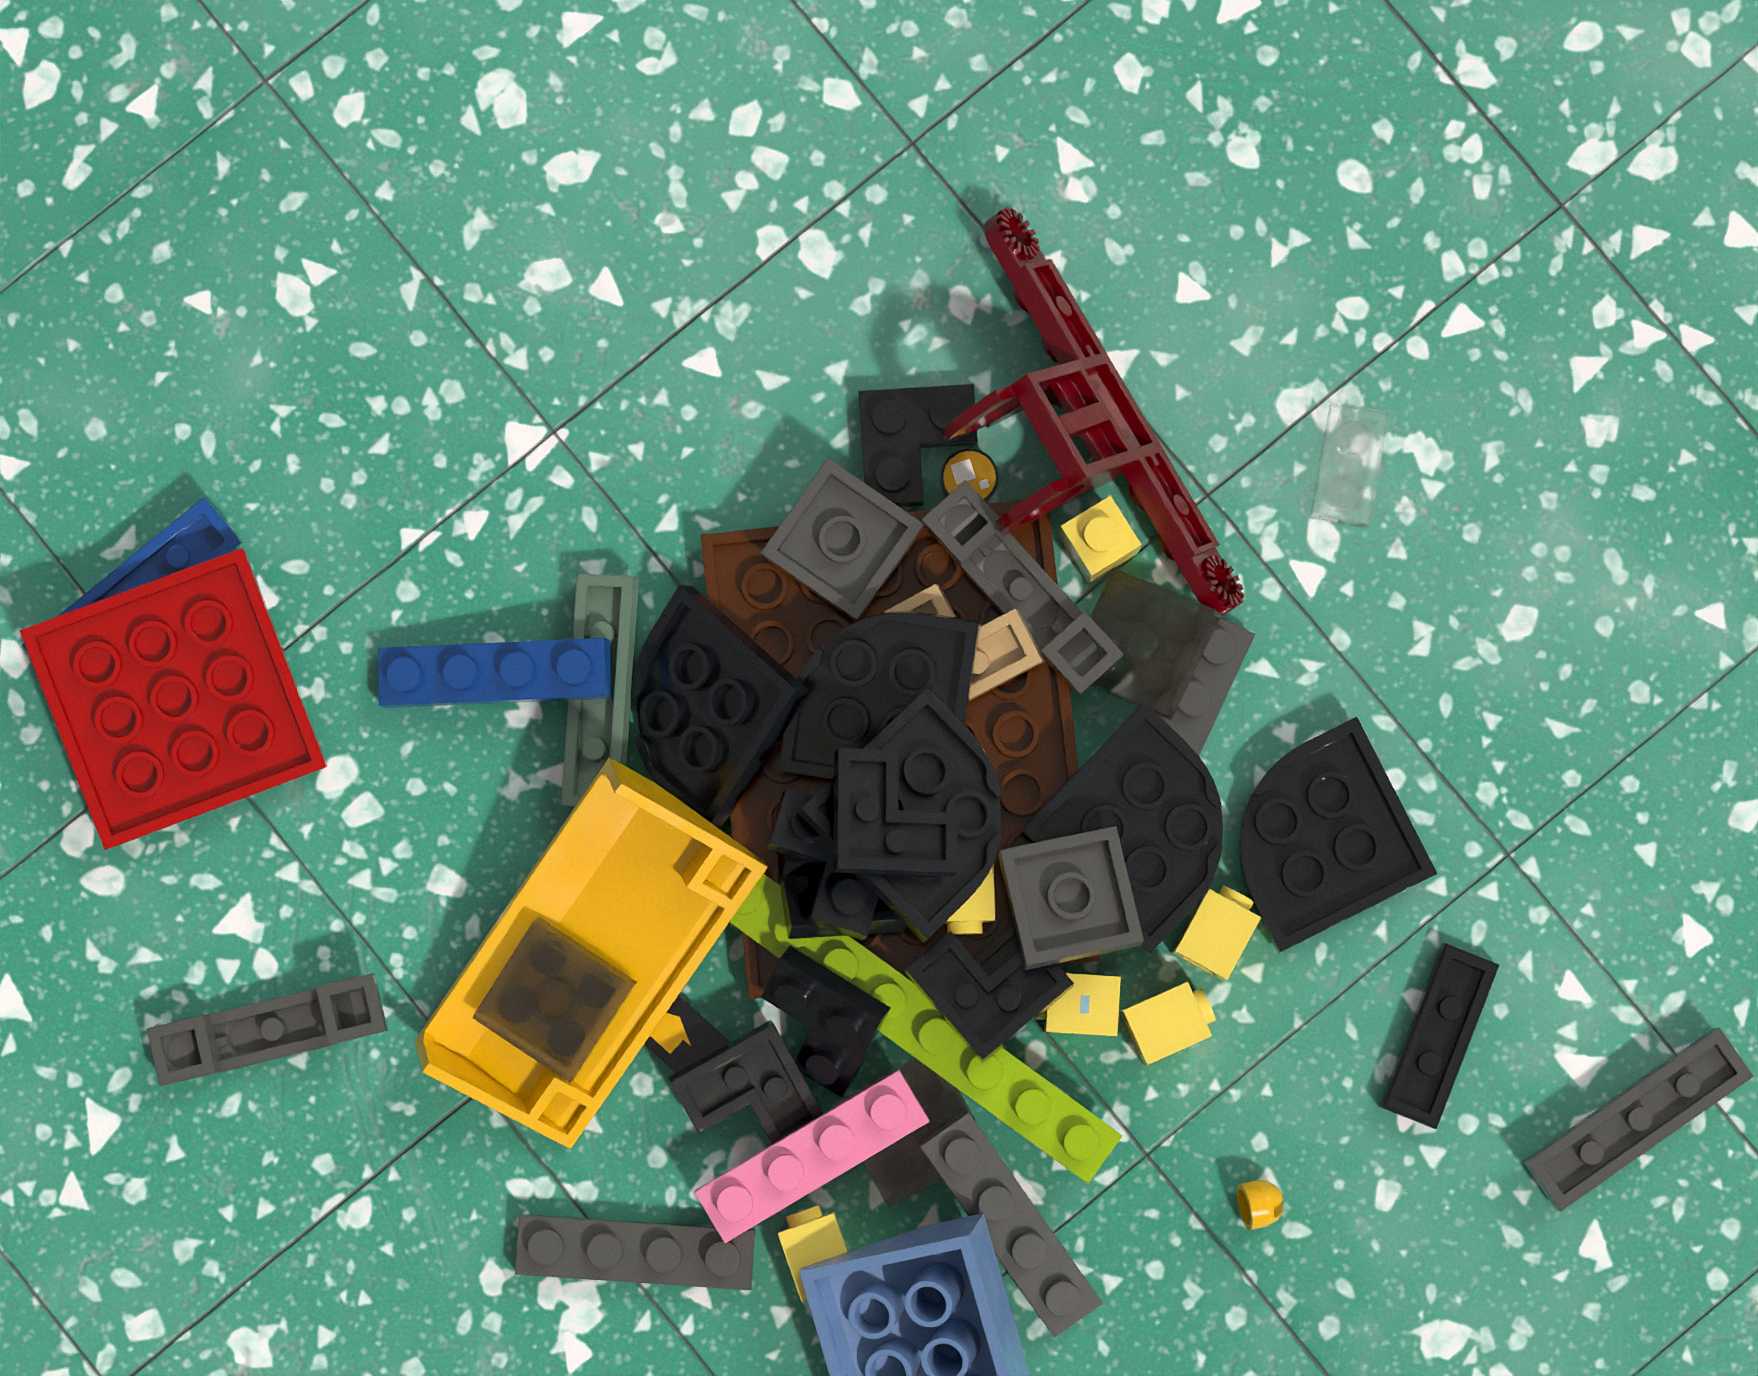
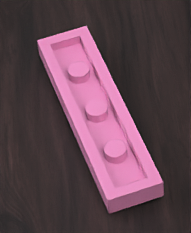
[694,1069,930,1243]

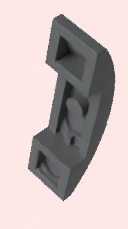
[921,480,1124,695]
[147,973,388,1086]

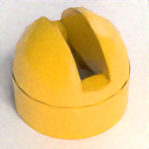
[1236,1180,1283,1231]

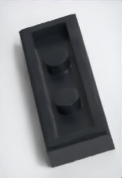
[1379,943,1499,1129]

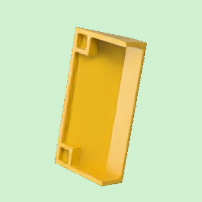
[414,757,768,1149]

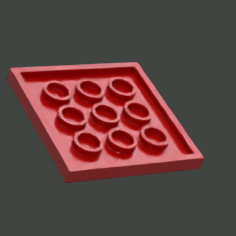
[19,548,328,850]

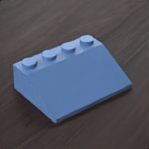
[799,1213,1030,1376]

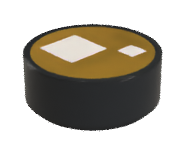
[940,448,999,503]

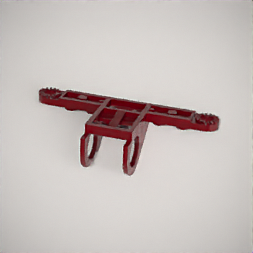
[941,207,1244,617]

